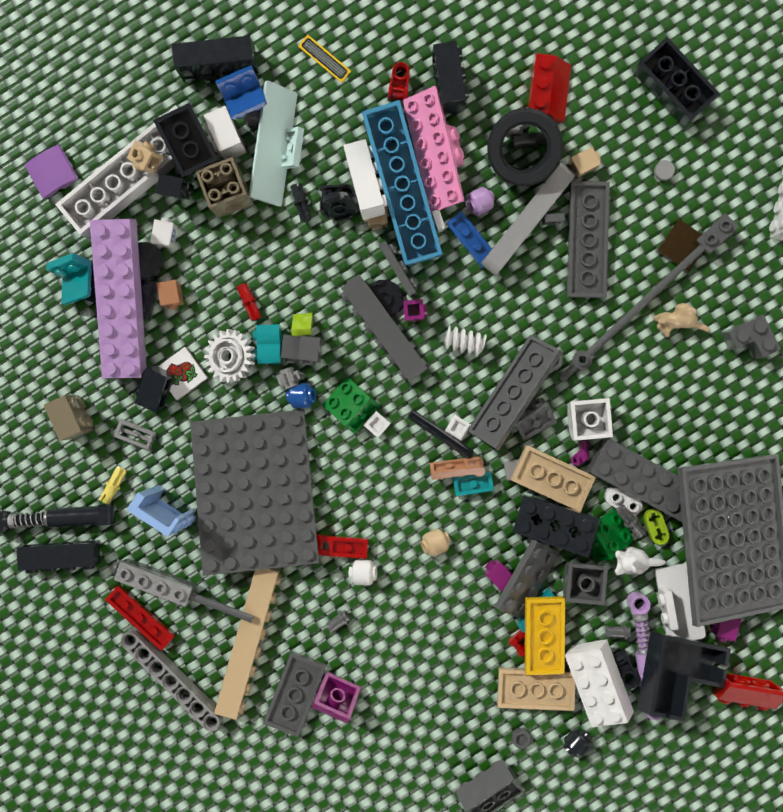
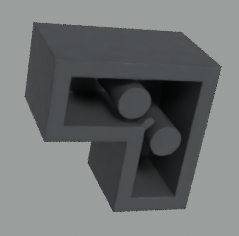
[720,314,781,359]
[281,335,323,366]

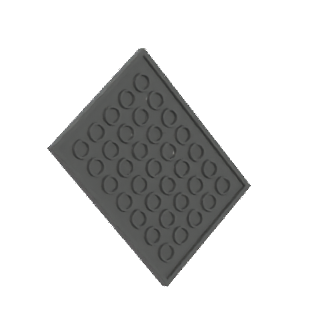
[190,409,320,576]
[677,454,783,627]

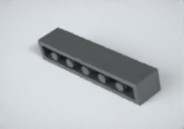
[340,274,428,382]

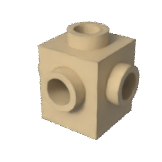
[127,140,164,173]

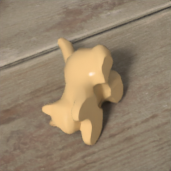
[653,303,710,337]

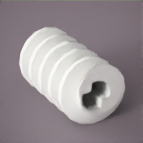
[445,325,487,357]

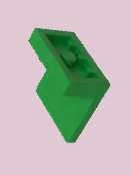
[323,377,380,434]
[579,508,634,562]

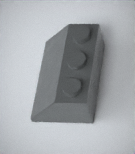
[455,759,525,812]

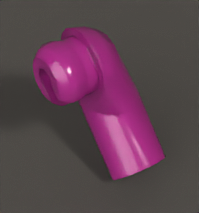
[571,440,589,467]

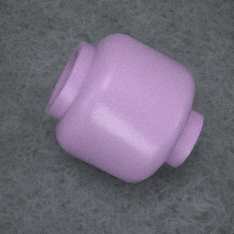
[465,187,495,216]

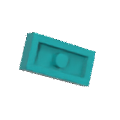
[453,471,494,496]

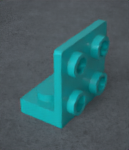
[46,253,92,306]

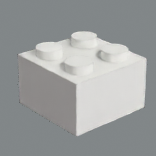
[203,106,247,159]

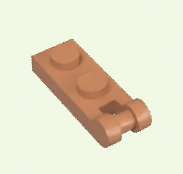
[430,456,485,480]

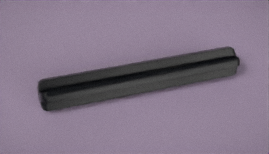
[408,410,474,459]

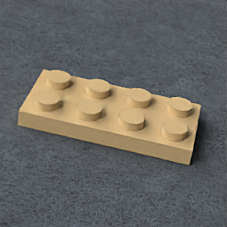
[510,445,596,512]
[497,667,576,711]

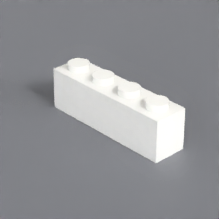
[343,139,388,220]

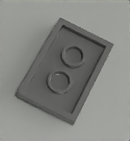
[379,241,419,298]

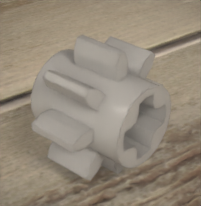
[277,367,302,390]

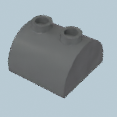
[563,562,608,605]

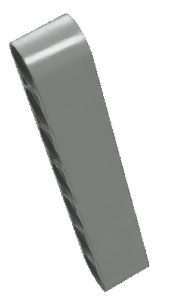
[481,162,576,276]
[121,627,223,732]

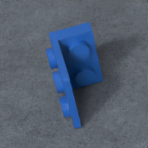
[216,65,267,120]

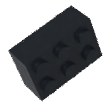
[432,40,469,115]
[153,103,219,178]

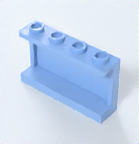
[127,485,197,537]

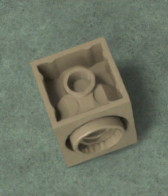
[195,157,254,218]

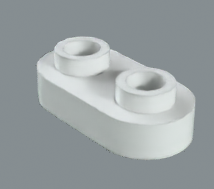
[604,487,642,515]

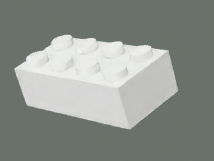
[565,639,634,727]

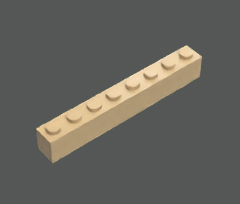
[214,568,282,720]

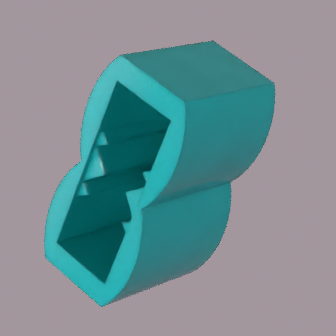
[253,324,283,365]

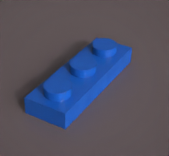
[446,211,492,269]

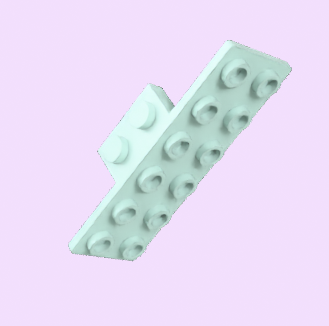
[249,81,304,206]

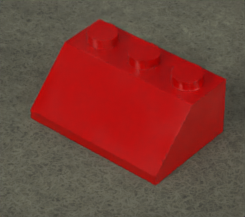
[527,53,571,123]
[712,673,783,710]

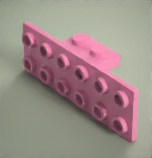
[403,86,464,213]

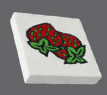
[158,347,208,400]

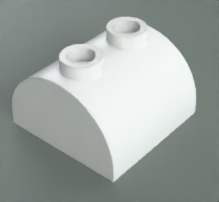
[567,398,613,441]

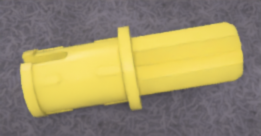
[99,466,127,505]

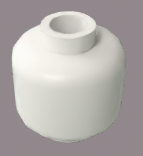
[349,560,377,585]

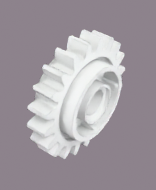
[204,329,256,383]

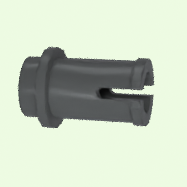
[326,610,351,633]
[605,625,631,640]

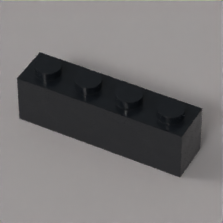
[16,540,101,573]

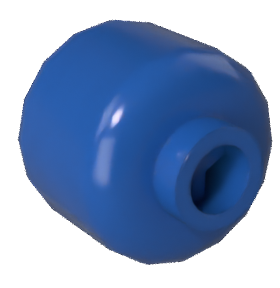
[286,383,316,409]

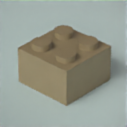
[44,395,94,441]

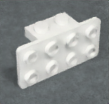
[655,563,706,640]

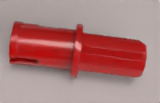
[236,283,261,321]

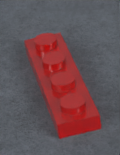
[105,584,176,651]

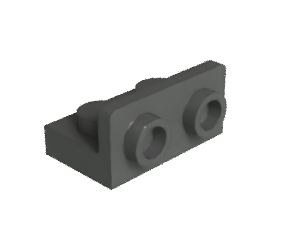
[515,398,557,441]

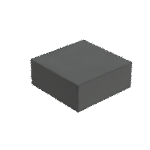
[542,213,565,225]

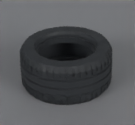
[487,108,563,186]

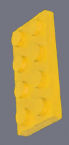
[525,596,565,675]

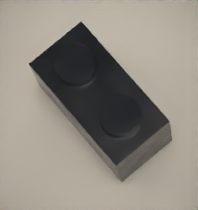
[156,173,194,200]
[135,366,175,412]

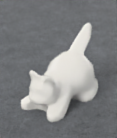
[615,547,666,575]

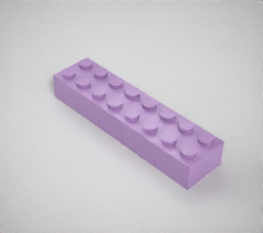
[90,219,147,378]

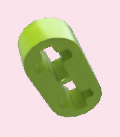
[643,509,669,545]

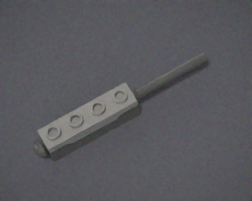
[111,558,254,623]

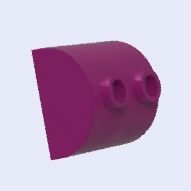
[311,672,361,724]

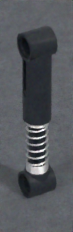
[0,504,116,532]

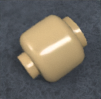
[420,528,450,557]

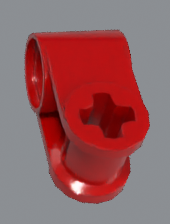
[388,62,410,101]

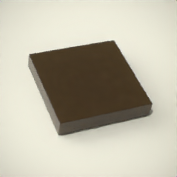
[656,219,702,273]

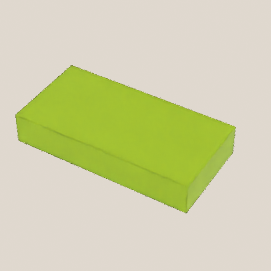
[291,313,313,337]

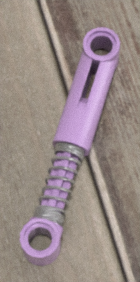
[626,591,661,720]

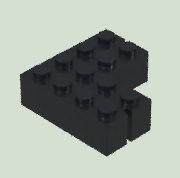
[637,631,731,722]

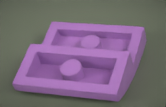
[24,145,78,199]

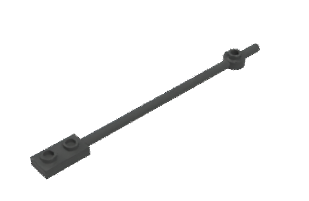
[558,213,739,383]

